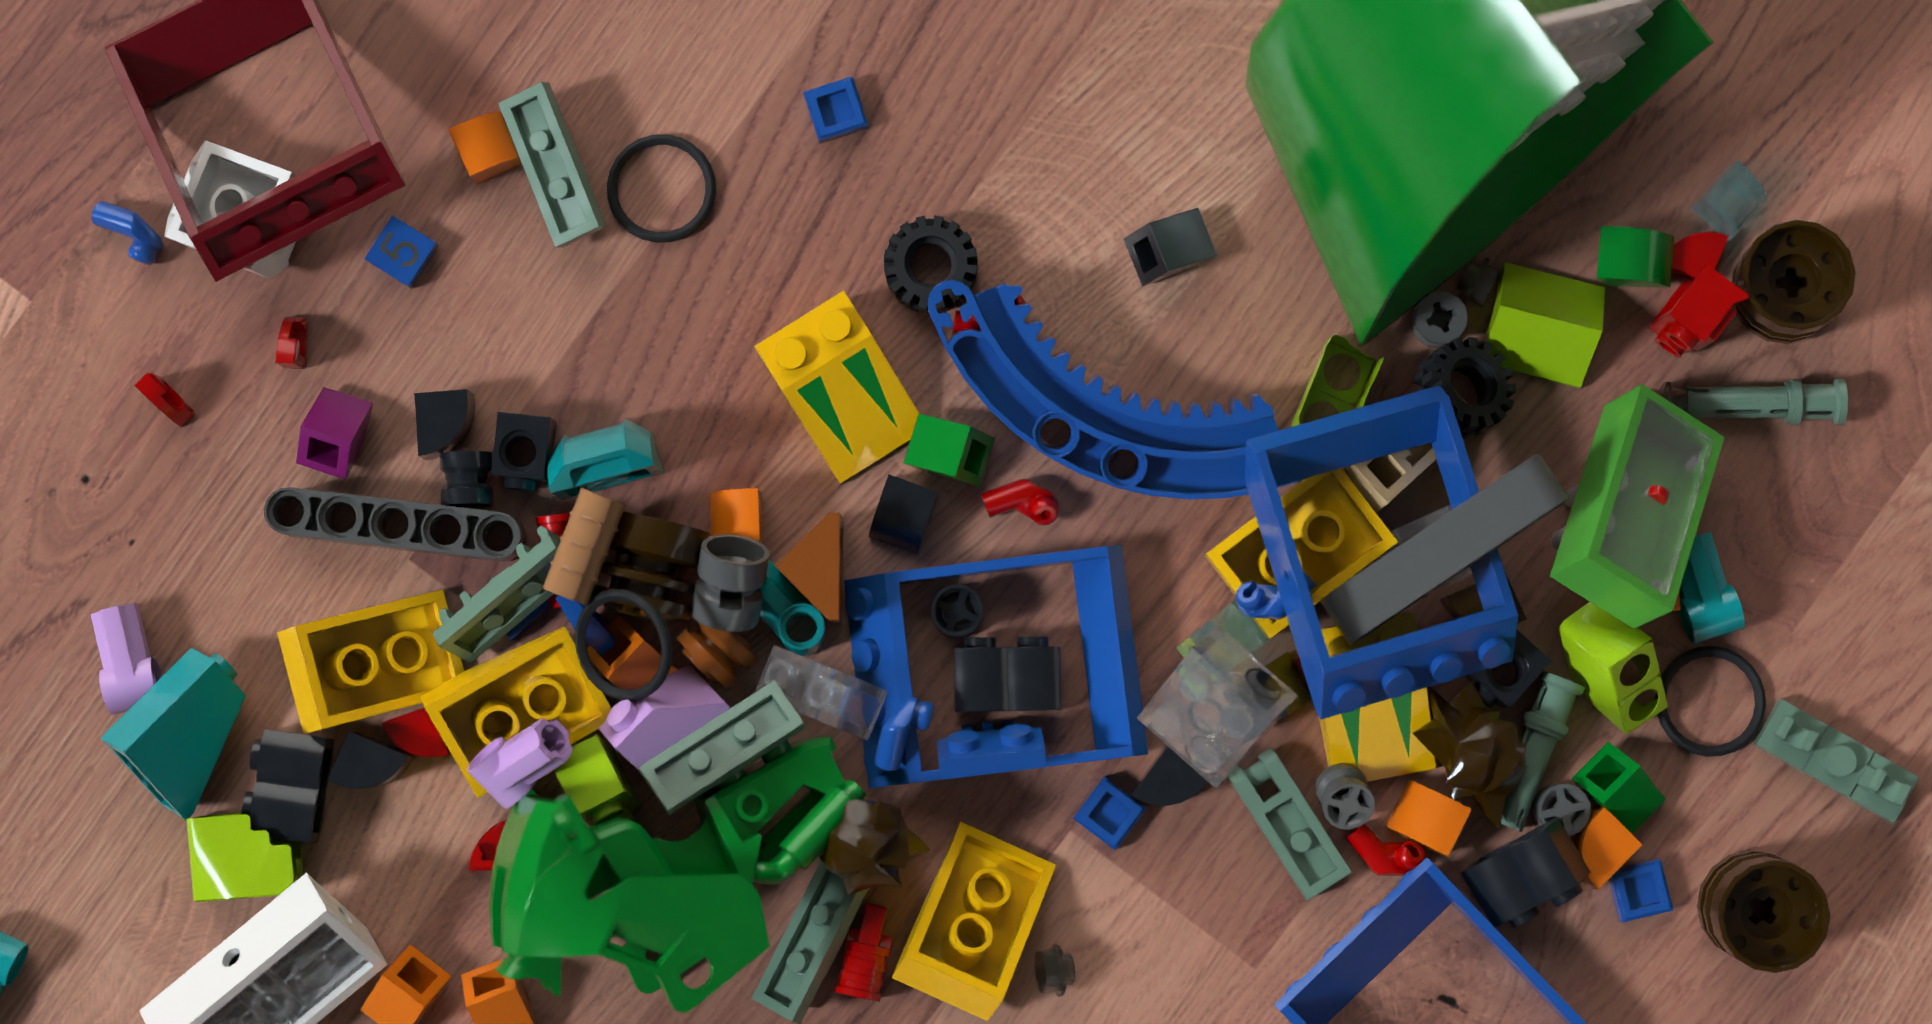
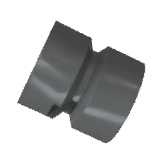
[691,534,770,632]

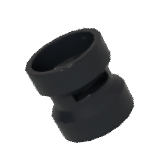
[440,451,494,507]
[931,584,984,639]

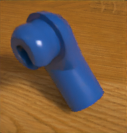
[92,201,163,265]
[1236,572,1317,620]
[875,697,934,771]

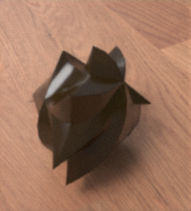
[1412,681,1527,829]
[819,798,930,895]

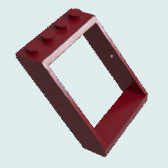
[105,0,406,282]

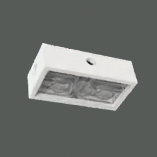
[140,873,388,1024]

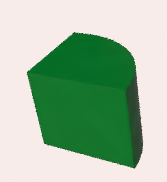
[1597,226,1674,288]
[903,414,995,488]
[1571,742,1666,834]

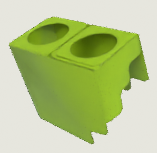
[1289,334,1384,428]
[1559,602,1668,735]
[186,813,304,902]

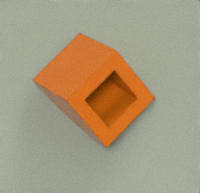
[448,111,522,185]
[709,488,763,544]
[587,615,677,690]
[1385,780,1472,856]
[1573,806,1642,890]
[360,944,452,1024]
[461,958,536,1024]

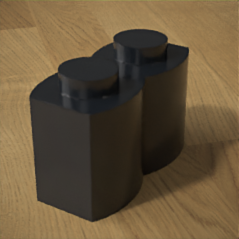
[954,636,1061,712]
[241,729,334,843]
[1461,818,1591,928]

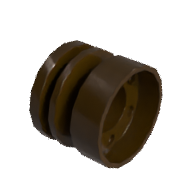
[1731,220,1856,344]
[590,511,711,621]
[1697,850,1830,973]

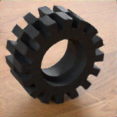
[884,215,978,314]
[1413,337,1516,439]

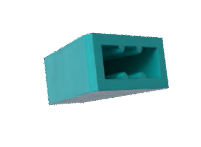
[101,648,246,821]

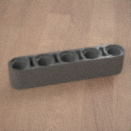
[1320,454,1570,645]
[264,487,527,562]

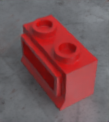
[1648,264,1749,358]

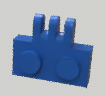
[936,719,1047,780]

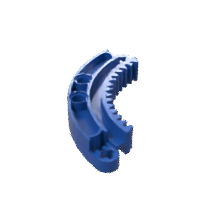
[927,279,1302,499]

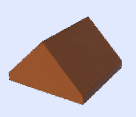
[775,513,843,624]

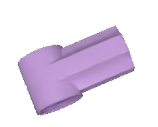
[91,603,162,715]
[467,718,573,809]

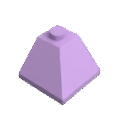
[599,664,730,770]

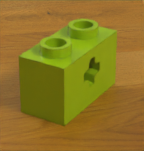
[554,735,642,827]

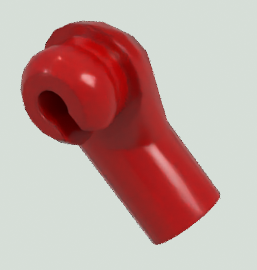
[981,479,1059,526]

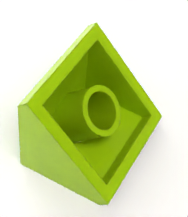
[1483,262,1605,389]

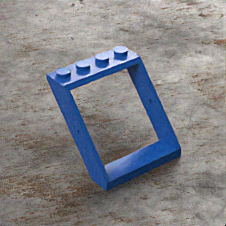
[1245,385,1518,720]
[844,545,1148,788]
[1274,858,1586,1024]

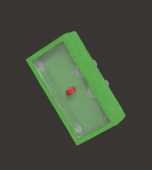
[1550,384,1725,629]

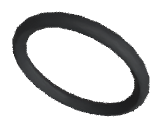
[607,134,716,243]
[575,589,673,701]
[1655,646,1766,757]

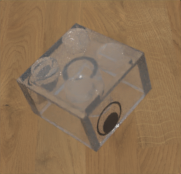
[1137,626,1298,789]

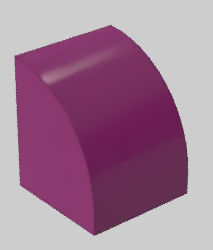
[296,387,373,480]

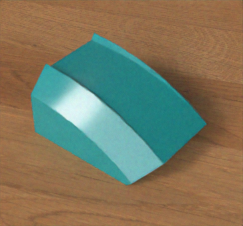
[548,418,663,501]

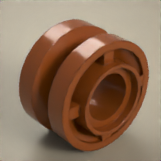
[677,623,758,690]

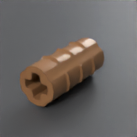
[543,488,626,605]

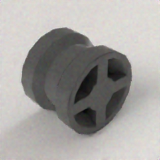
[1410,291,1468,348]
[1315,763,1375,830]
[1531,784,1591,836]

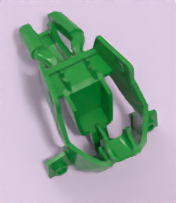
[489,735,866,1013]

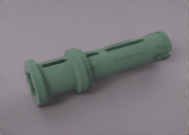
[1683,379,1848,425]
[1501,671,1586,832]

